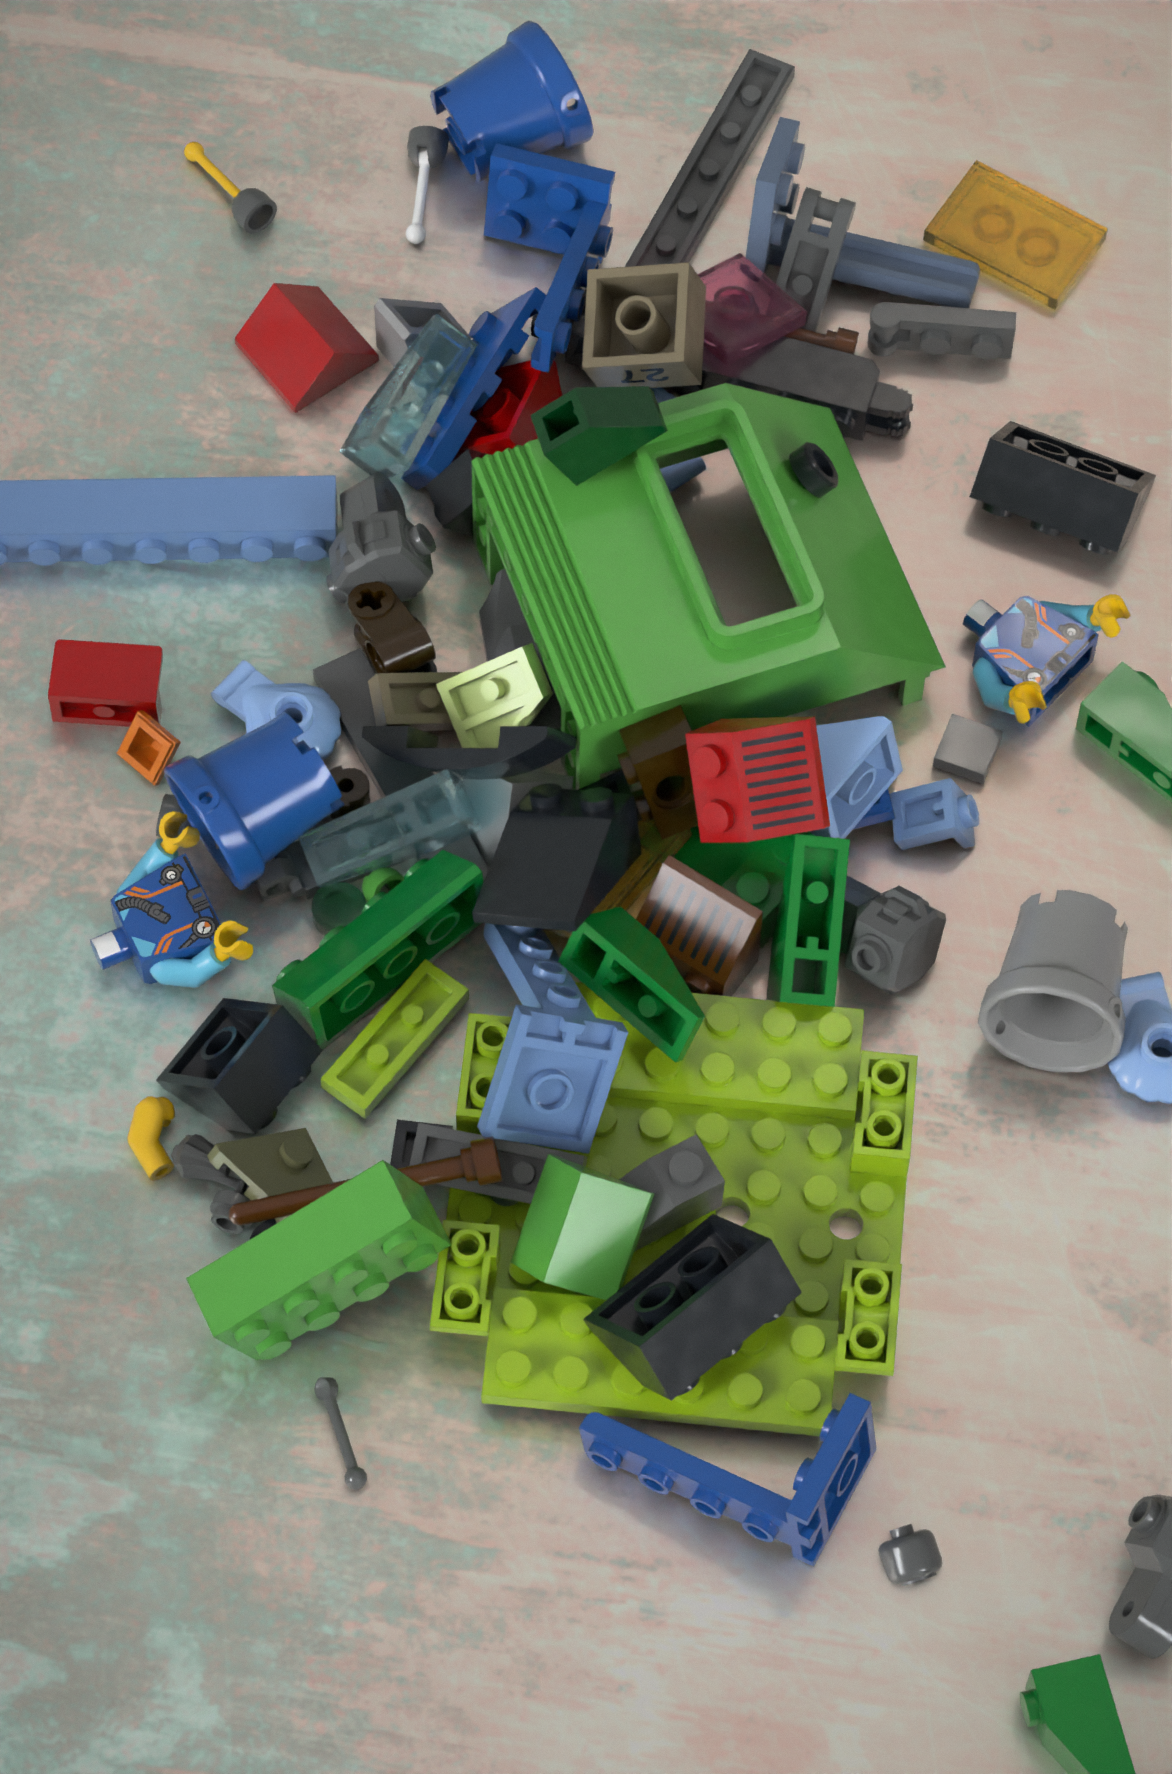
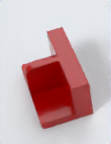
[48,639,163,727]

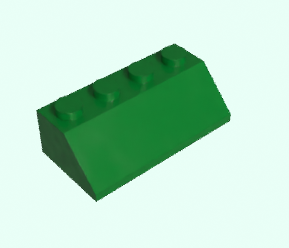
[272,850,484,1050]

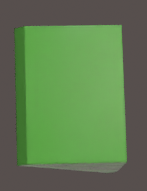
[511,1154,655,1300]

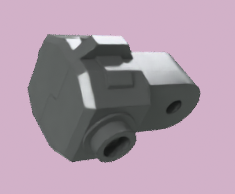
[326,472,436,603]
[840,876,946,995]
[1109,1494,1172,1659]

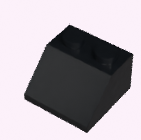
[156,998,323,1134]

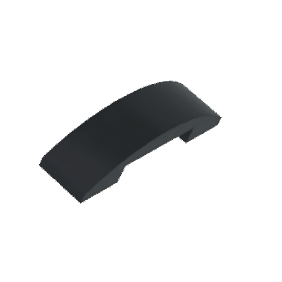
[362,726,577,780]

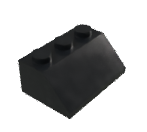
[969,421,1156,554]
[583,1214,802,1401]

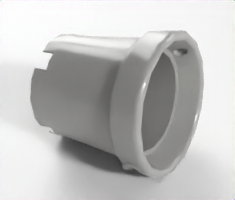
[978,890,1128,1073]

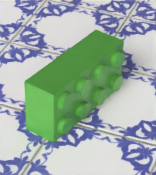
[186,1160,452,1361]

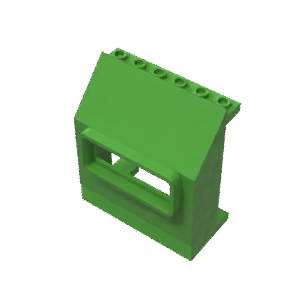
[471,383,946,790]

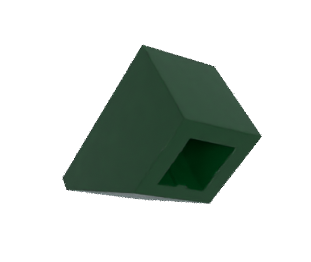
[530,386,668,486]

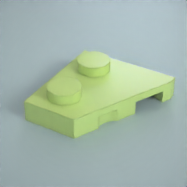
[436,643,553,748]

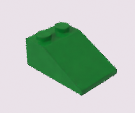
[641,826,815,949]

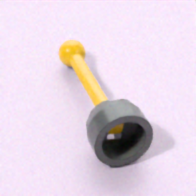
[184,142,277,234]

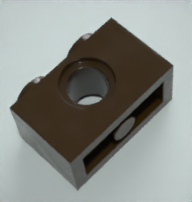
[617,705,698,840]

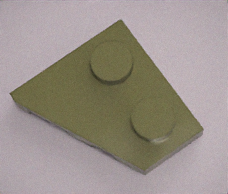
[207,1128,333,1223]

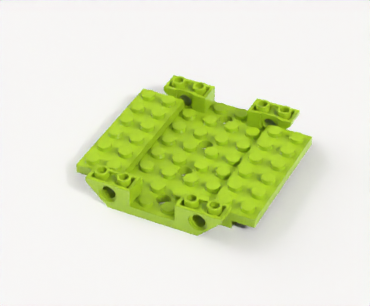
[430,982,918,1436]

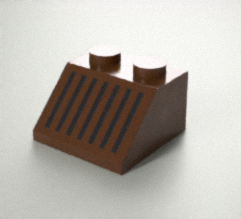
[636,855,763,997]

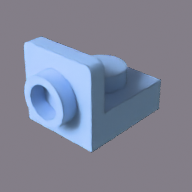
[890,778,979,850]

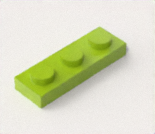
[321,959,469,1119]

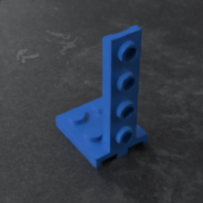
[484,143,616,373]
[579,1393,877,1567]

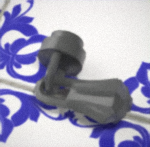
[171,1134,252,1234]

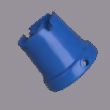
[430,21,594,182]
[164,712,344,890]

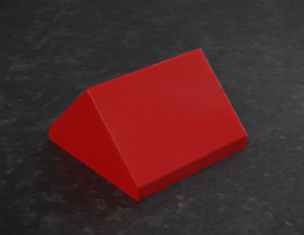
[235,283,379,413]

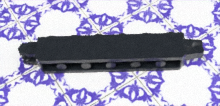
[531,289,913,441]

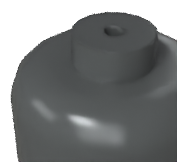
[878,1524,943,1586]

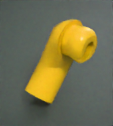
[127,1096,175,1181]

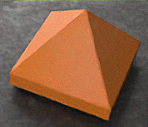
[116,710,181,786]

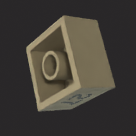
[582,262,706,388]

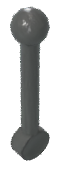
[314,1377,367,1490]

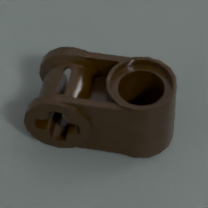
[347,581,436,673]

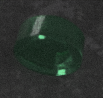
[311,882,366,936]

